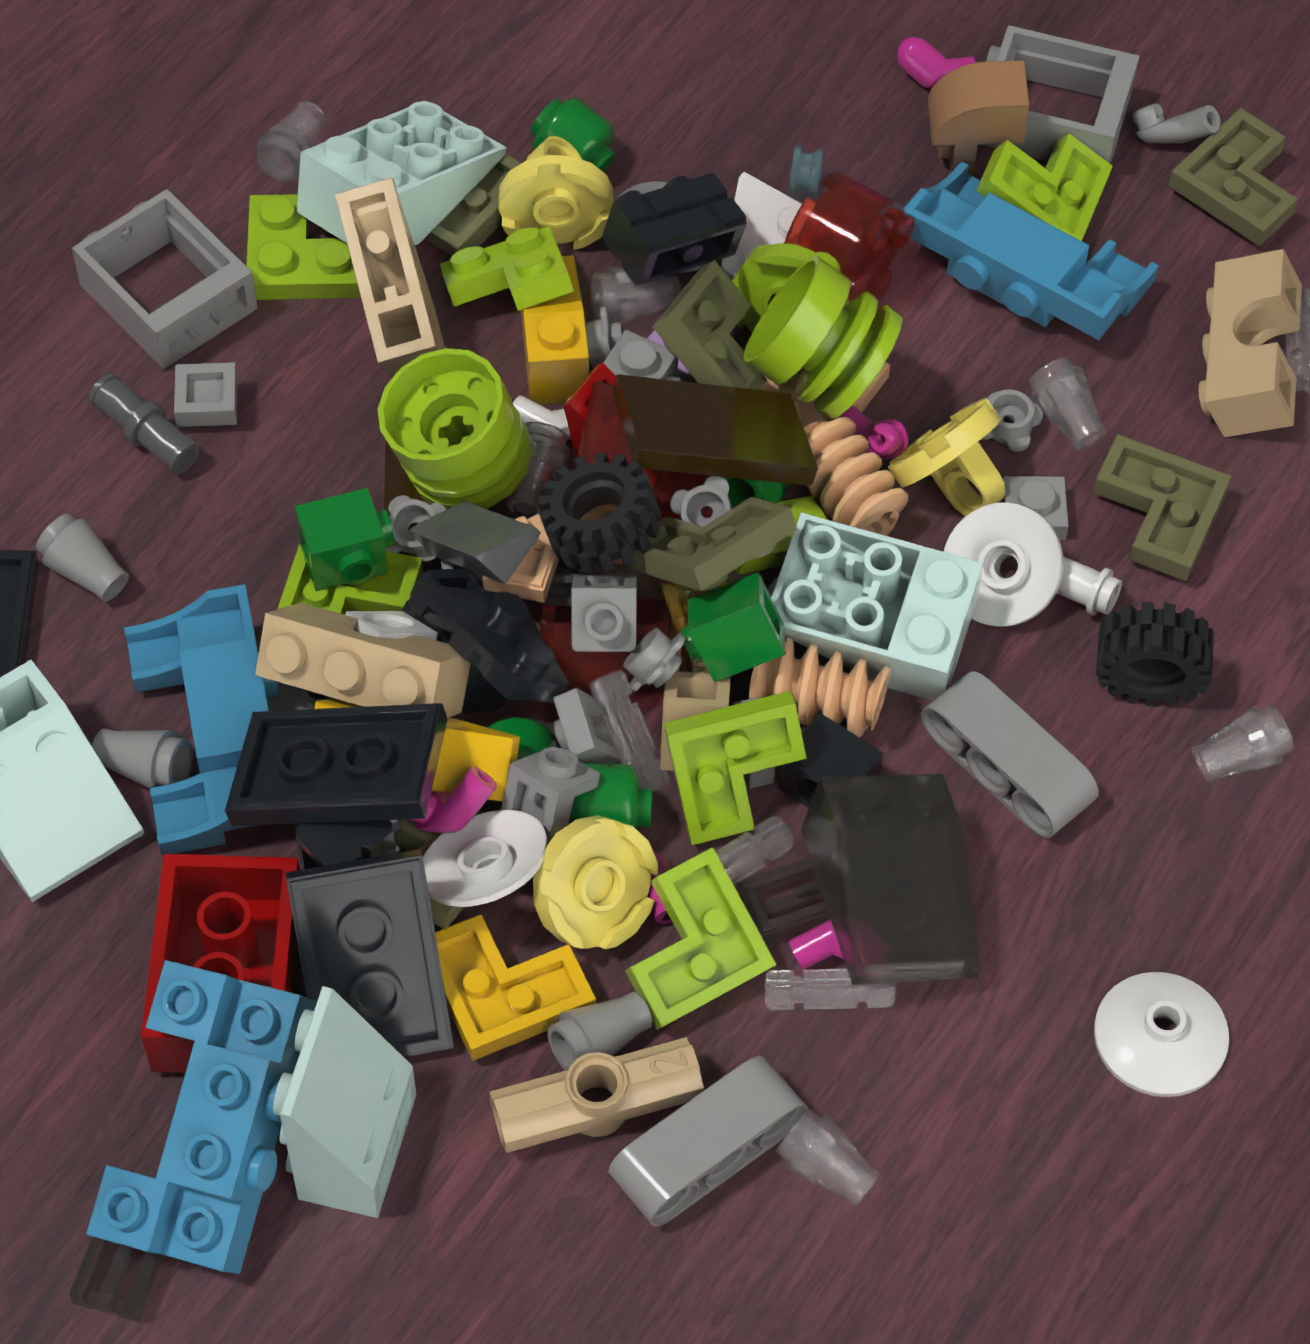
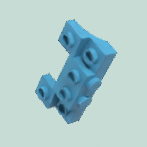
[900,161,1159,340]
[124,584,279,856]
[86,960,316,1274]

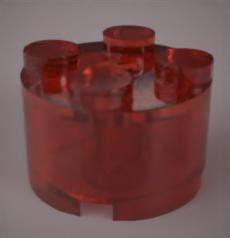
[784,172,915,303]

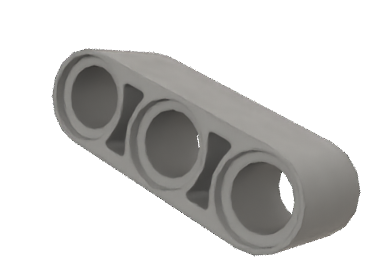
[921,671,1099,838]
[608,1055,808,1227]

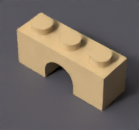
[1199,249,1302,437]
[255,603,471,718]

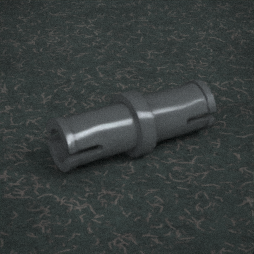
[88,373,201,475]

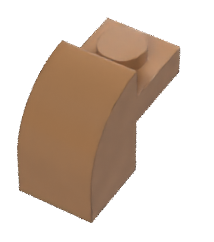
[928,60,1029,177]

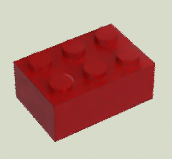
[141,854,300,1073]

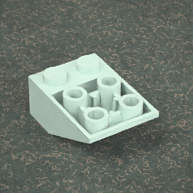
[297,100,506,245]
[771,513,983,701]
[0,660,144,902]
[273,986,416,1218]

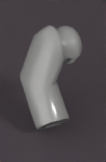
[1133,103,1220,144]

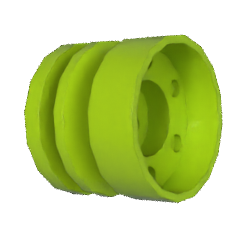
[743,255,903,420]
[378,348,533,510]

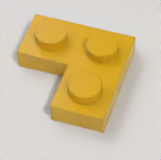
[435,914,596,1061]

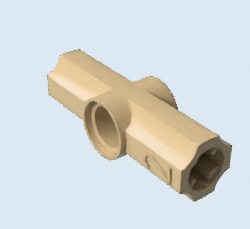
[489,1037,704,1153]

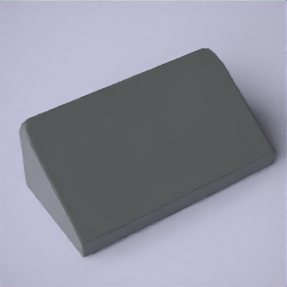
[409,501,541,584]

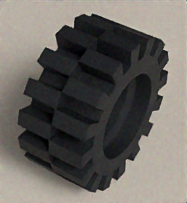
[538,452,661,573]
[1096,602,1214,707]

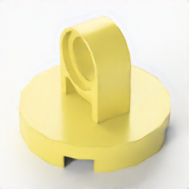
[498,136,614,250]
[888,398,1006,516]
[533,815,658,949]

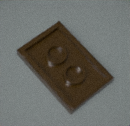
[612,374,818,486]

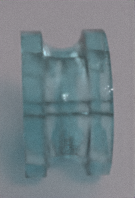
[788,145,824,200]

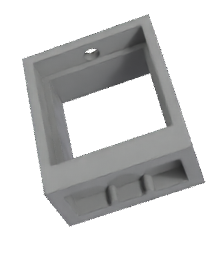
[978,25,1140,164]
[72,189,258,370]

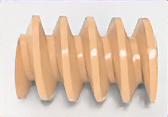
[804,417,908,536]
[749,637,891,737]

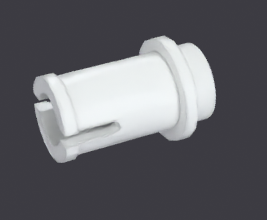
[1056,556,1122,616]

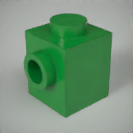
[295,488,395,591]
[681,572,786,682]

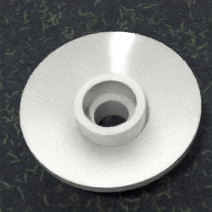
[944,503,1064,627]
[423,810,549,907]
[1094,972,1229,1097]

